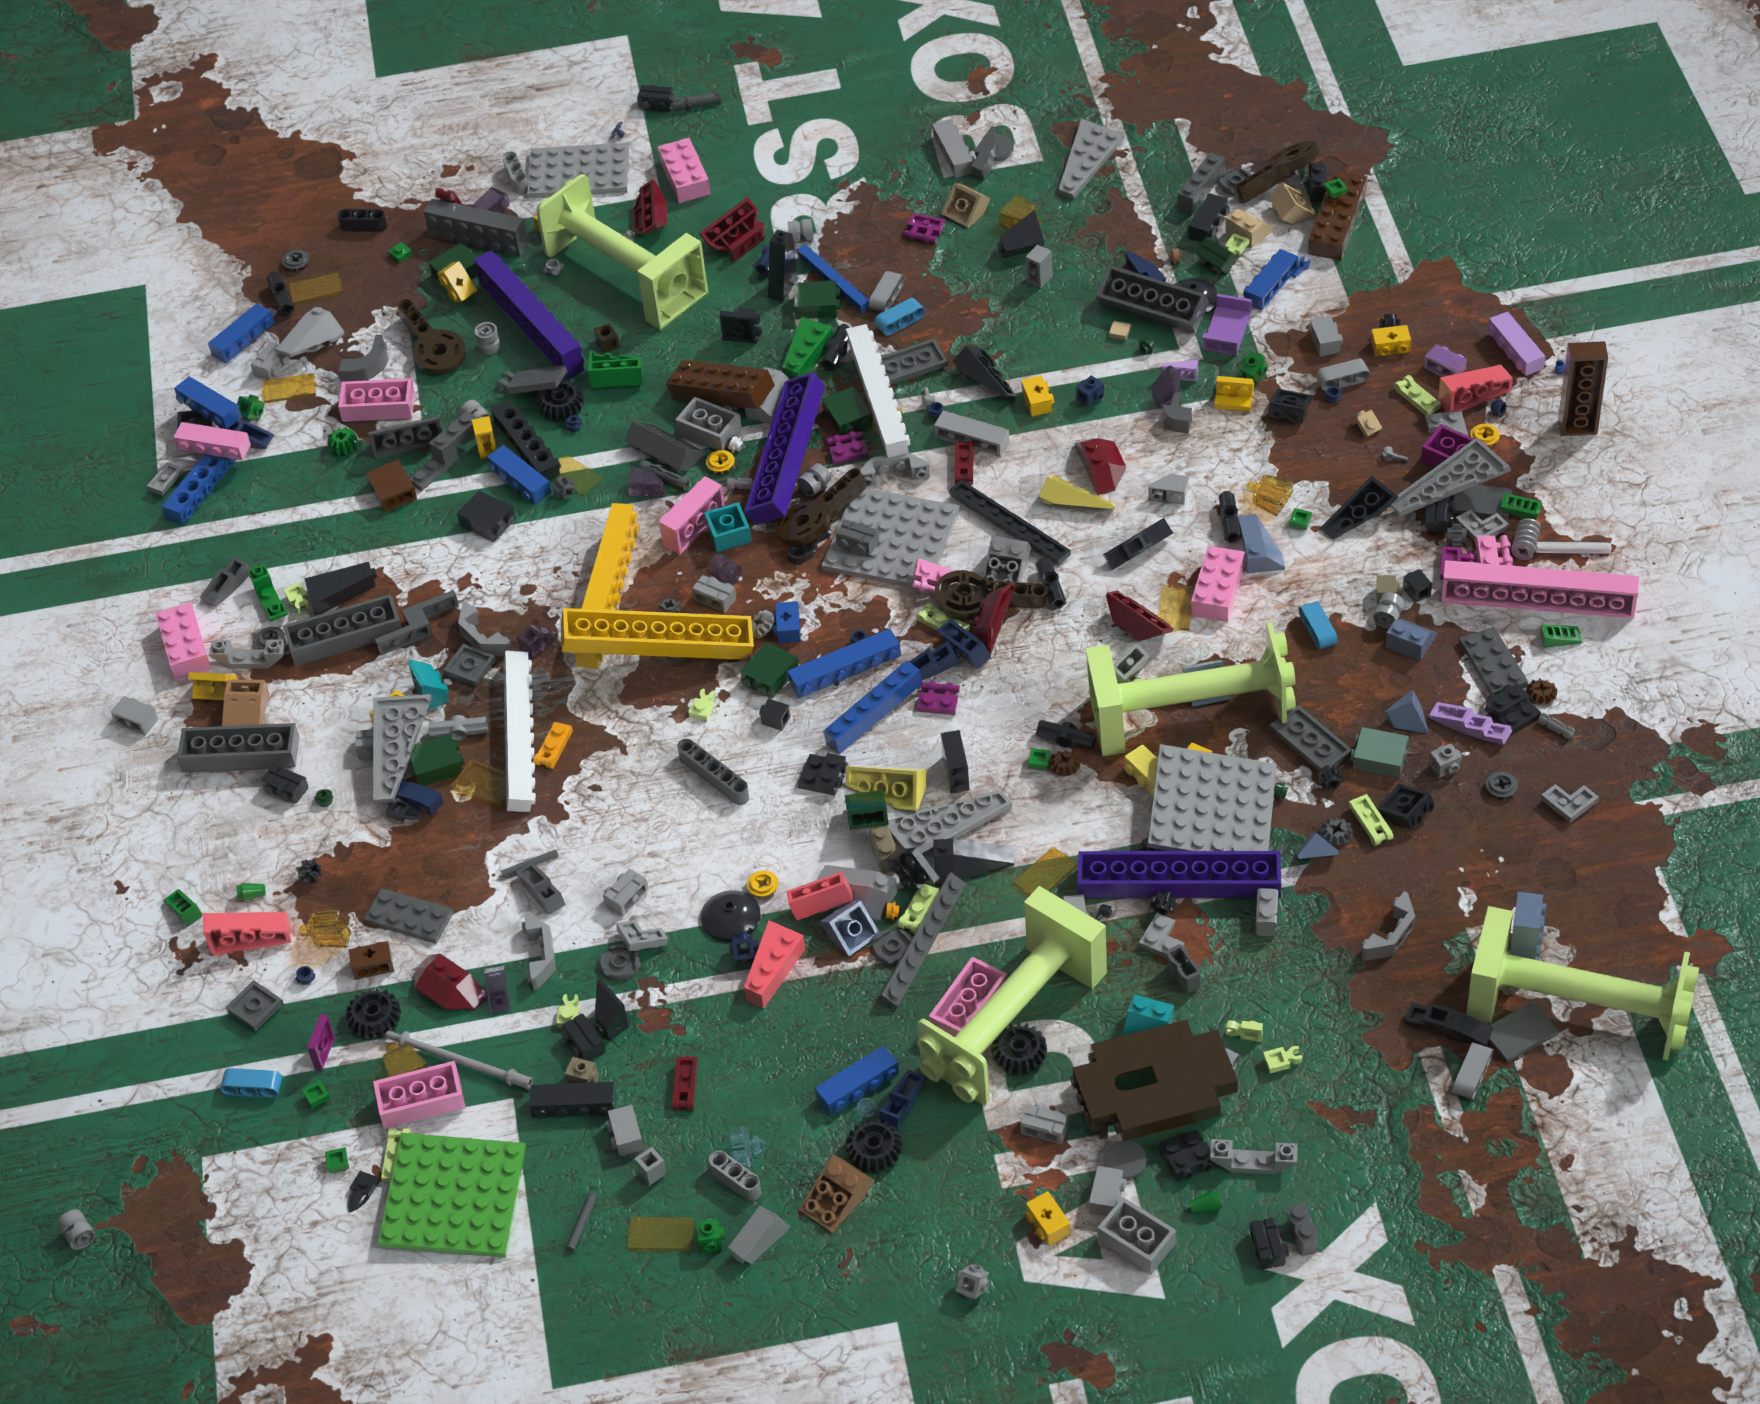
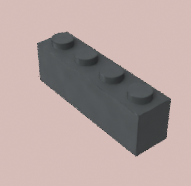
[1178,153,1225,214]

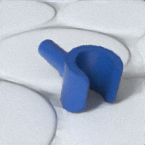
[1292,256,1310,278]
[1555,360,1565,375]

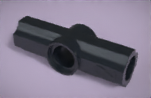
[266,271,294,315]
[821,324,850,371]
[1218,491,1241,543]
[1035,557,1066,609]
[1036,720,1097,750]

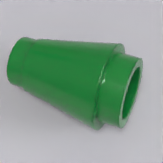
[236,883,266,902]
[1189,1190,1222,1213]

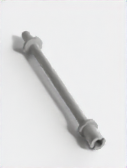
[385,1031,533,1090]

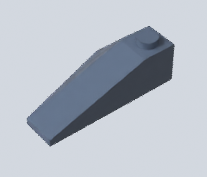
[1238,514,1285,573]

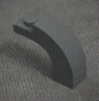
[339,335,389,382]

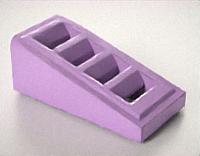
[1161,360,1198,382]

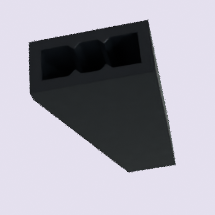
[768,230,798,302]
[304,561,377,616]

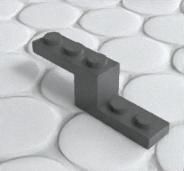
[409,411,478,491]
[375,590,459,655]

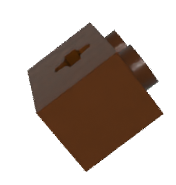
[348,941,395,980]

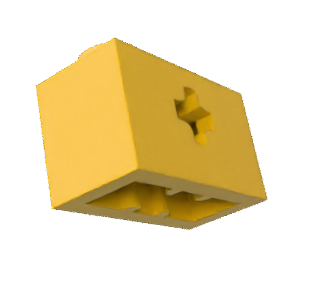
[437,261,477,303]
[1371,325,1411,357]
[1021,375,1054,417]
[472,416,497,459]
[1025,1191,1071,1246]

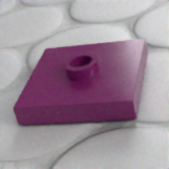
[307,1014,335,1071]

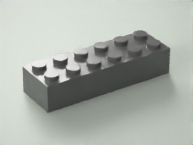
[424,198,528,256]
[1096,265,1209,333]
[283,594,402,666]
[177,723,300,772]

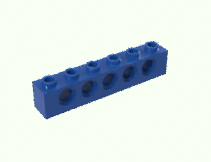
[162,454,236,525]

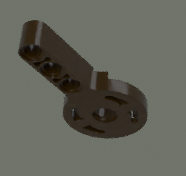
[1233,141,1320,204]
[398,299,466,375]
[776,468,867,546]
[934,570,1047,620]

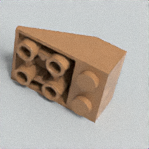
[222,679,269,726]
[799,1155,875,1232]

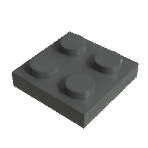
[443,644,496,686]
[225,980,284,1031]

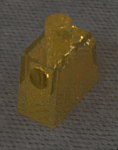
[999,194,1042,228]
[1246,475,1293,516]
[299,909,351,948]
[382,1042,428,1077]

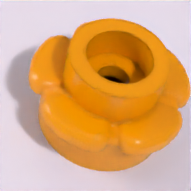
[886,901,899,921]

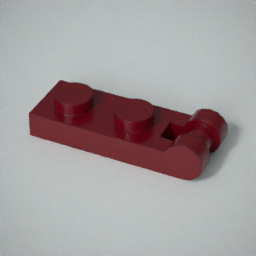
[435,188,463,205]
[728,222,766,263]
[955,442,974,484]
[672,1057,698,1110]

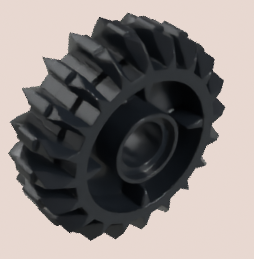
[536,379,584,421]
[346,988,401,1040]
[991,1022,1048,1076]
[845,1118,903,1174]

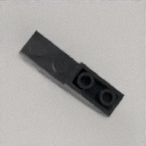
[1103,518,1173,570]
[1405,1003,1493,1047]

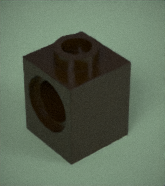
[594,323,620,354]

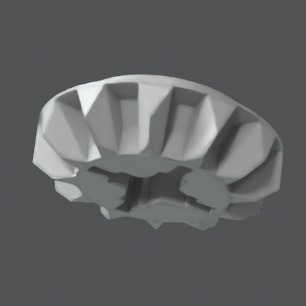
[751,610,774,638]

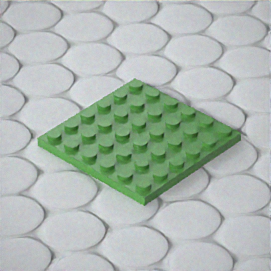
[378,1133,526,1258]

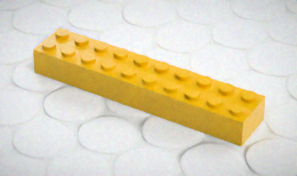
[574,503,640,669]
[561,608,754,660]

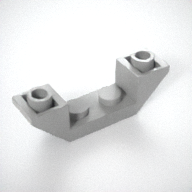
[860,453,930,487]
[458,601,511,656]
[209,640,286,669]
[1361,891,1415,961]
[521,913,556,990]
[1210,1139,1297,1175]

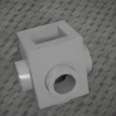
[1429,743,1462,778]
[955,1265,990,1299]

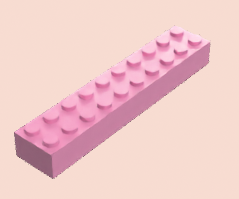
[1441,560,1639,618]

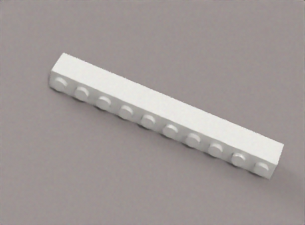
[846,324,911,458]
[503,651,535,812]

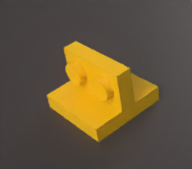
[1214,376,1254,412]
[188,672,237,700]

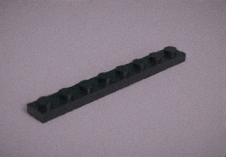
[949,480,1071,565]

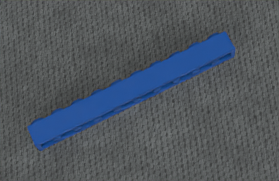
[797,244,869,314]

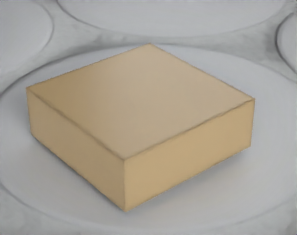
[1109,321,1131,340]

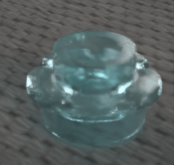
[856,1098,877,1118]

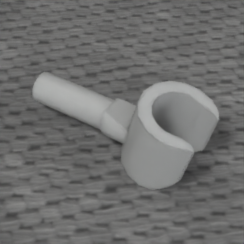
[924,387,935,406]
[1383,446,1409,462]

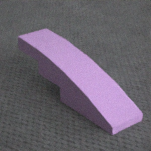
[1429,702,1512,745]

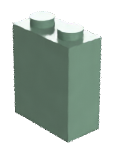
[1350,727,1409,778]

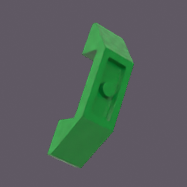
[247,564,288,622]

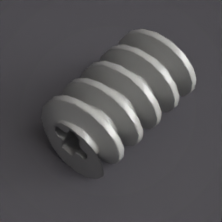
[1511,518,1541,560]

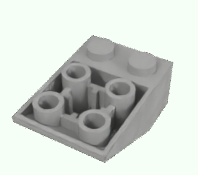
[982,536,1031,582]

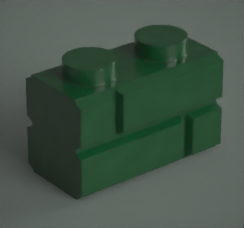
[1196,237,1238,274]

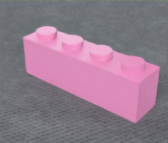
[173,422,251,460]

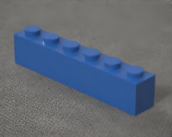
[787,629,901,698]
[823,660,923,754]

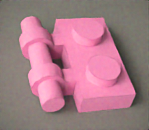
[1475,535,1513,566]
[912,559,953,595]

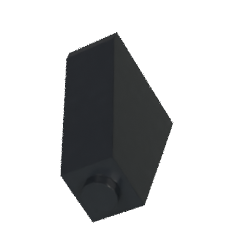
[997,211,1045,258]

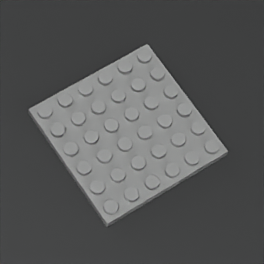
[822,488,960,589]
[1147,744,1277,851]

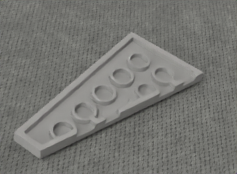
[1059,119,1125,199]
[1390,438,1511,516]
[373,694,432,803]
[888,790,1012,857]

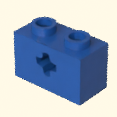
[772,601,801,643]

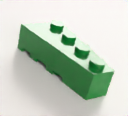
[782,317,833,379]

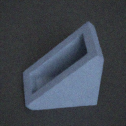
[1385,690,1429,734]
[1296,831,1339,859]

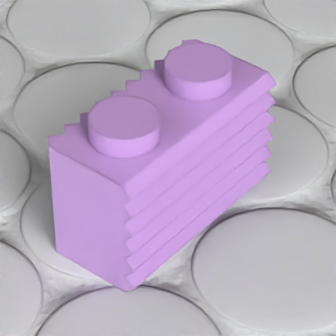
[1424,344,1467,377]

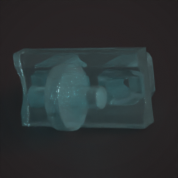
[730,1126,766,1170]

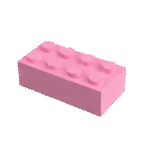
[658,138,711,203]
[338,378,415,422]
[659,477,725,555]
[1191,546,1245,622]
[155,602,211,680]
[929,957,1008,1037]
[373,1061,466,1129]

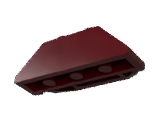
[632,179,668,236]
[699,197,758,253]
[1075,438,1126,495]
[973,583,1015,656]
[1106,590,1174,641]
[415,953,488,1011]

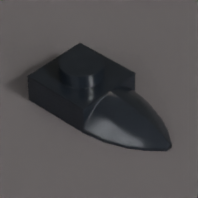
[385,797,423,822]
[348,1170,380,1212]

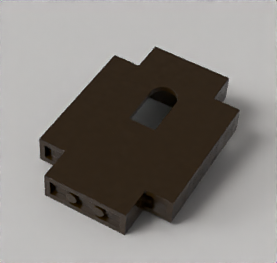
[1070,1019,1238,1141]

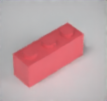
[786,871,853,920]

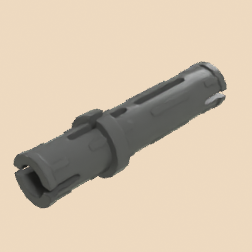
[672,92,722,110]
[639,460,690,490]

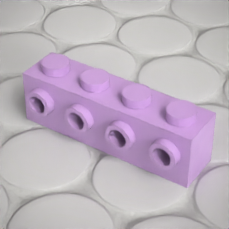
[1487,312,1545,376]

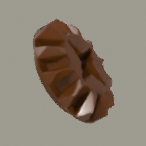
[1526,678,1558,705]
[1049,749,1080,776]

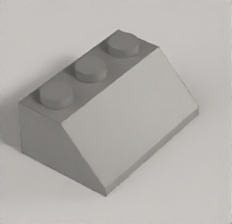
[745,367,790,424]

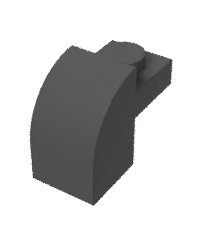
[1163,393,1192,434]

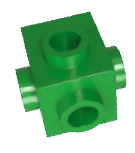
[1238,351,1269,383]
[237,394,265,421]
[693,1219,725,1254]

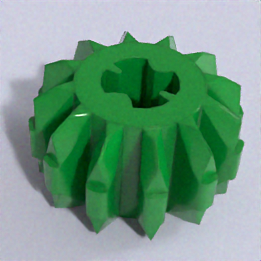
[327,427,358,456]

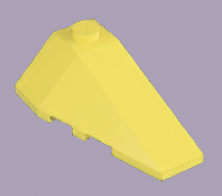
[1039,474,1117,509]
[845,766,927,810]

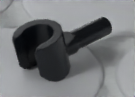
[1132,838,1155,851]
[1094,904,1112,921]

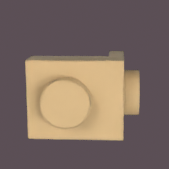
[1351,409,1382,438]

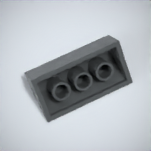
[368,416,442,459]
[624,421,706,472]

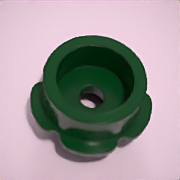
[1139,338,1155,354]
[1274,782,1288,801]
[314,789,333,807]

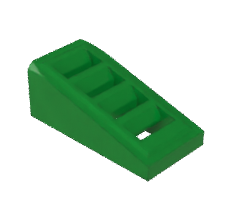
[1499,493,1542,520]
[1540,624,1582,648]
[163,889,202,927]

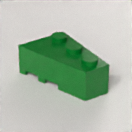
[588,351,644,388]

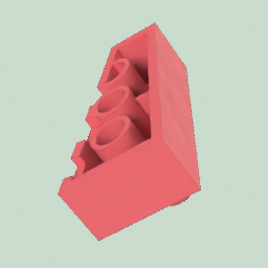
[1438,365,1513,412]
[203,912,291,956]
[744,920,805,1009]

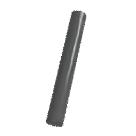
[501,849,559,878]
[566,1193,597,1251]

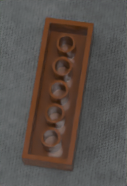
[1308,171,1367,260]
[1558,341,1608,436]
[665,360,775,410]

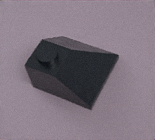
[595,979,629,1040]

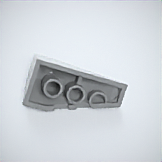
[276,307,344,357]
[817,865,897,922]

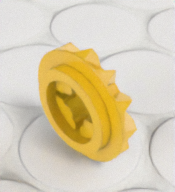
[1470,424,1500,447]
[706,450,735,474]
[747,870,779,899]

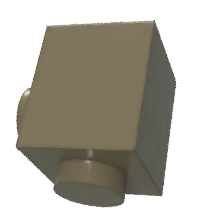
[1376,575,1400,605]
[565,1057,599,1083]

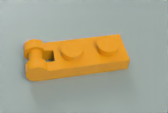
[533,722,573,769]

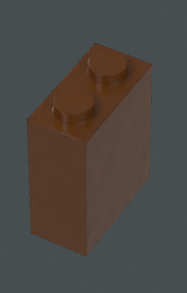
[365,460,417,512]

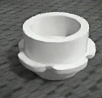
[728,436,743,453]

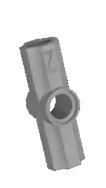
[429,715,488,741]

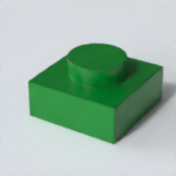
[1324,178,1348,199]
[388,242,412,263]
[1289,508,1312,530]
[1028,748,1051,770]
[302,1080,330,1108]
[325,1147,350,1173]

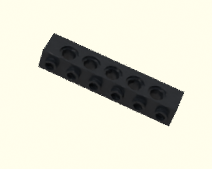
[490,400,561,481]

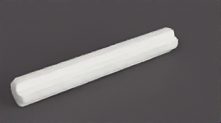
[1536,542,1611,554]

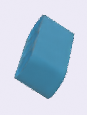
[874,298,925,336]
[1299,601,1338,650]
[220,1068,282,1098]

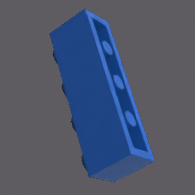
[1243,249,1298,311]
[208,303,275,363]
[174,376,241,429]
[487,445,551,505]
[815,1045,899,1116]

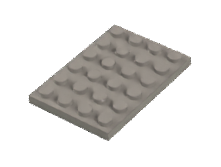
[527,142,630,198]

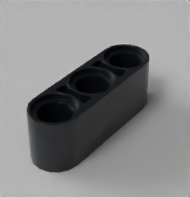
[337,209,388,232]

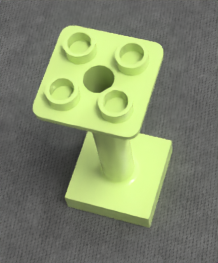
[536,174,708,330]
[1086,622,1296,757]
[917,886,1107,1105]
[1466,906,1699,1061]

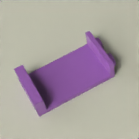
[1202,294,1252,356]

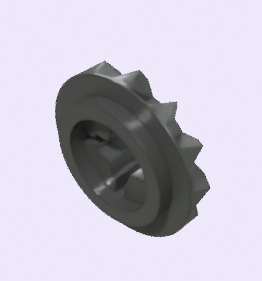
[282,250,310,271]
[256,627,286,649]
[1486,772,1518,799]
[1320,818,1353,845]

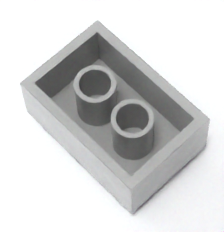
[675,397,742,450]
[1097,1197,1176,1274]

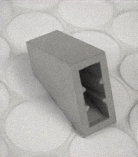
[728,1206,791,1264]

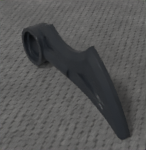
[788,516,832,565]

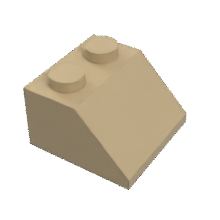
[941,183,991,227]
[1269,183,1317,225]
[1225,209,1274,248]

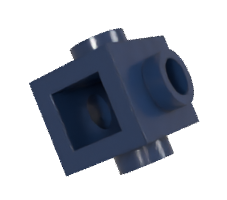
[1076,375,1104,407]
[729,932,758,962]

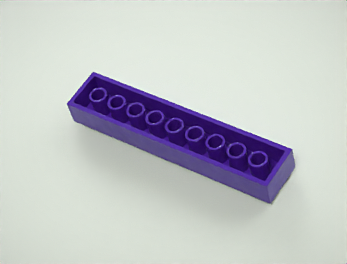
[474,250,585,380]
[744,372,825,525]
[1078,851,1282,898]

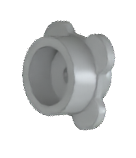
[543,259,564,276]

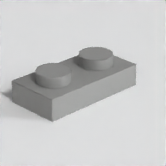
[147,462,183,496]

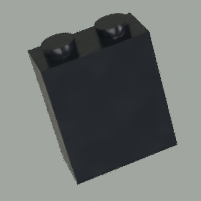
[457,490,516,542]
[941,730,970,793]

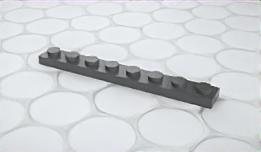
[879,872,966,1009]

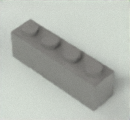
[932,119,975,178]
[934,411,1009,457]

